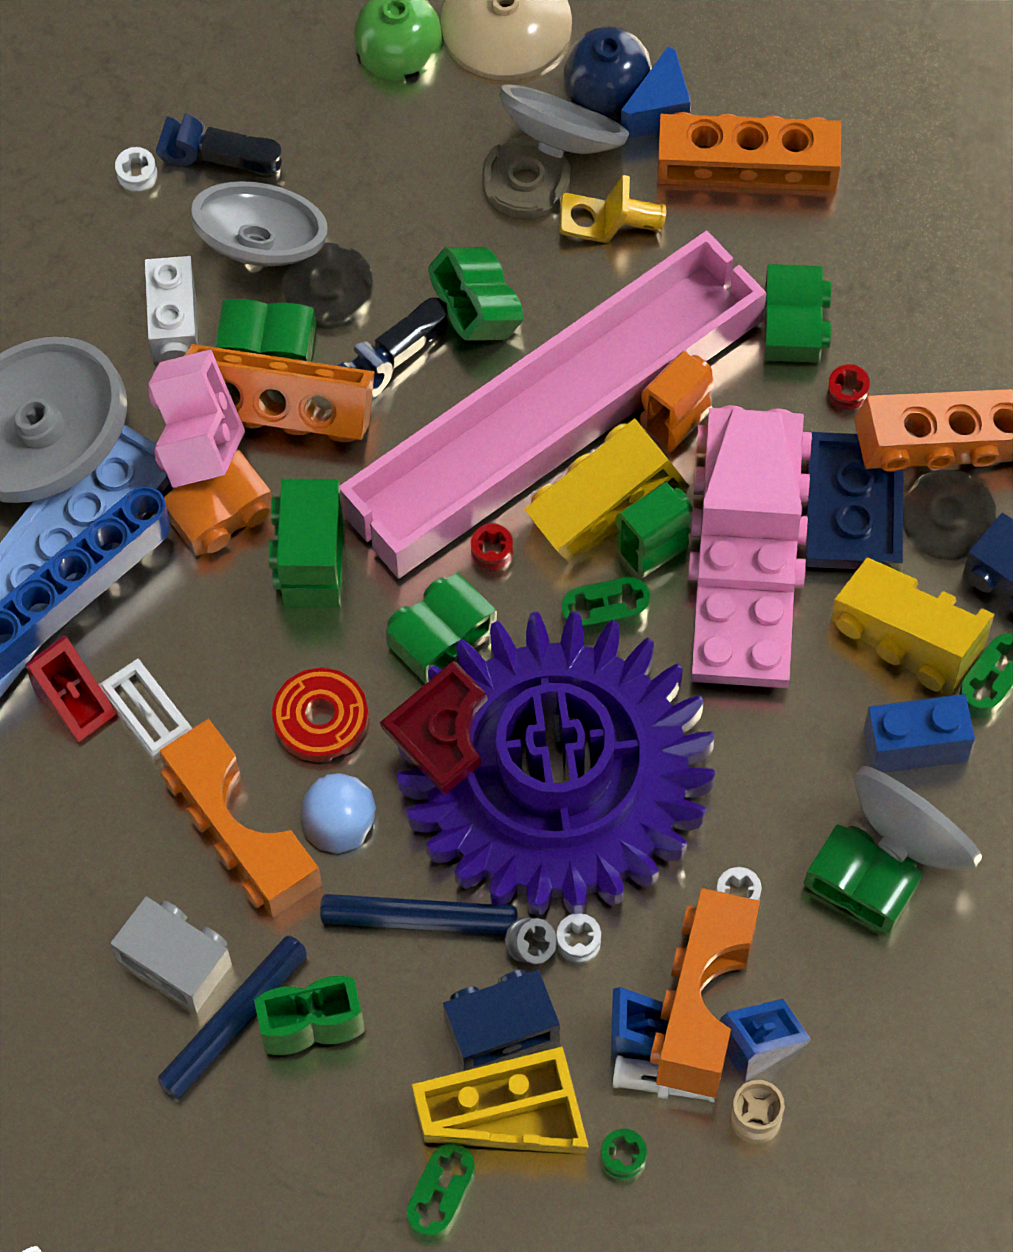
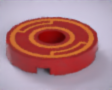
[271,667,369,763]

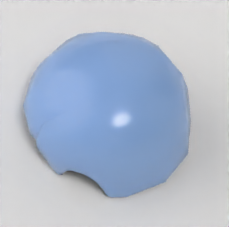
[300,773,376,854]

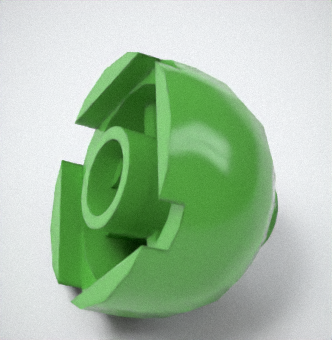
[354,0,443,81]

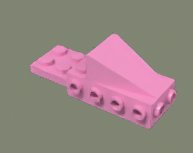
[688,405,812,688]

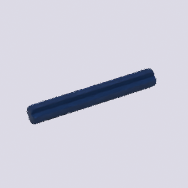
[320,894,518,935]
[158,935,307,1098]

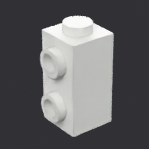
[145,256,199,362]

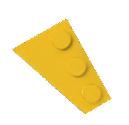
[524,418,689,563]
[831,557,994,696]
[412,1046,589,1155]

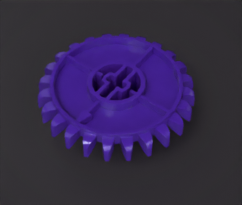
[397,611,715,915]

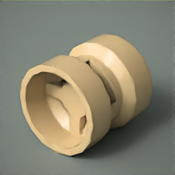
[731,1080,785,1144]

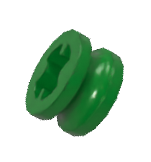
[600,1128,647,1181]

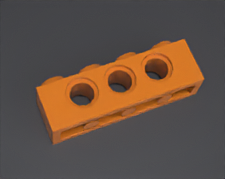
[657,112,841,191]
[184,344,375,442]
[854,389,1013,472]

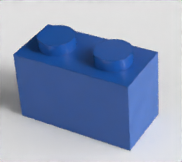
[863,694,975,773]

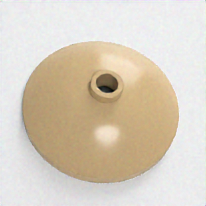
[440,0,572,81]

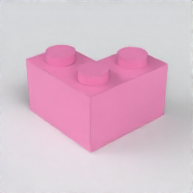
[148,349,245,488]

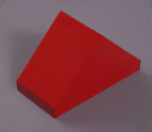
[25,636,117,742]

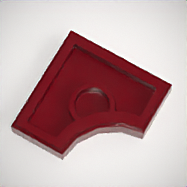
[379,661,488,795]

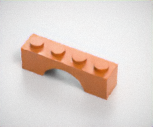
[159,718,322,918]
[650,888,760,1098]

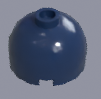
[564,26,652,118]

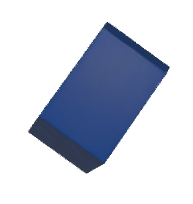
[621,46,691,139]
[611,987,669,1061]
[720,999,811,1082]

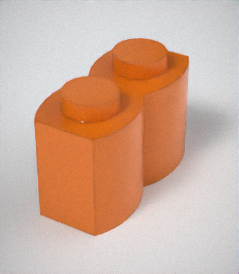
[640,351,714,452]
[164,450,272,556]

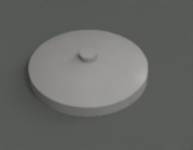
[0,337,127,503]

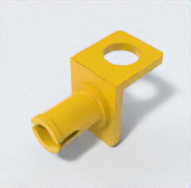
[559,175,666,244]

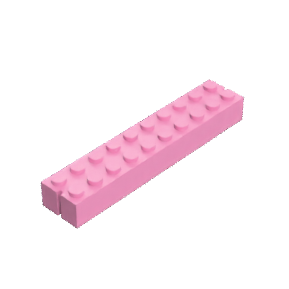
[340,230,766,579]

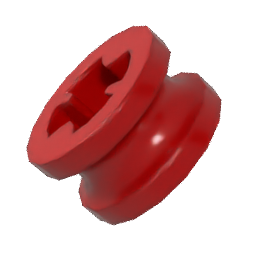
[828,364,870,410]
[471,523,514,572]

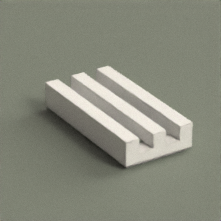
[98,659,192,762]

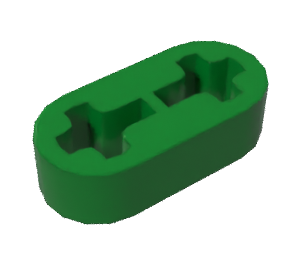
[561,577,651,635]
[959,633,1013,718]
[406,1143,476,1242]

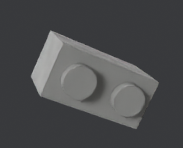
[110,896,232,1013]

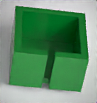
[269,479,344,608]

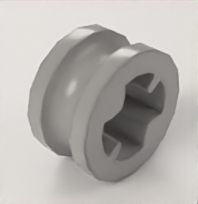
[505,917,557,964]

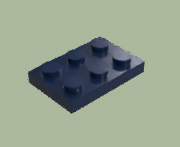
[806,432,904,571]

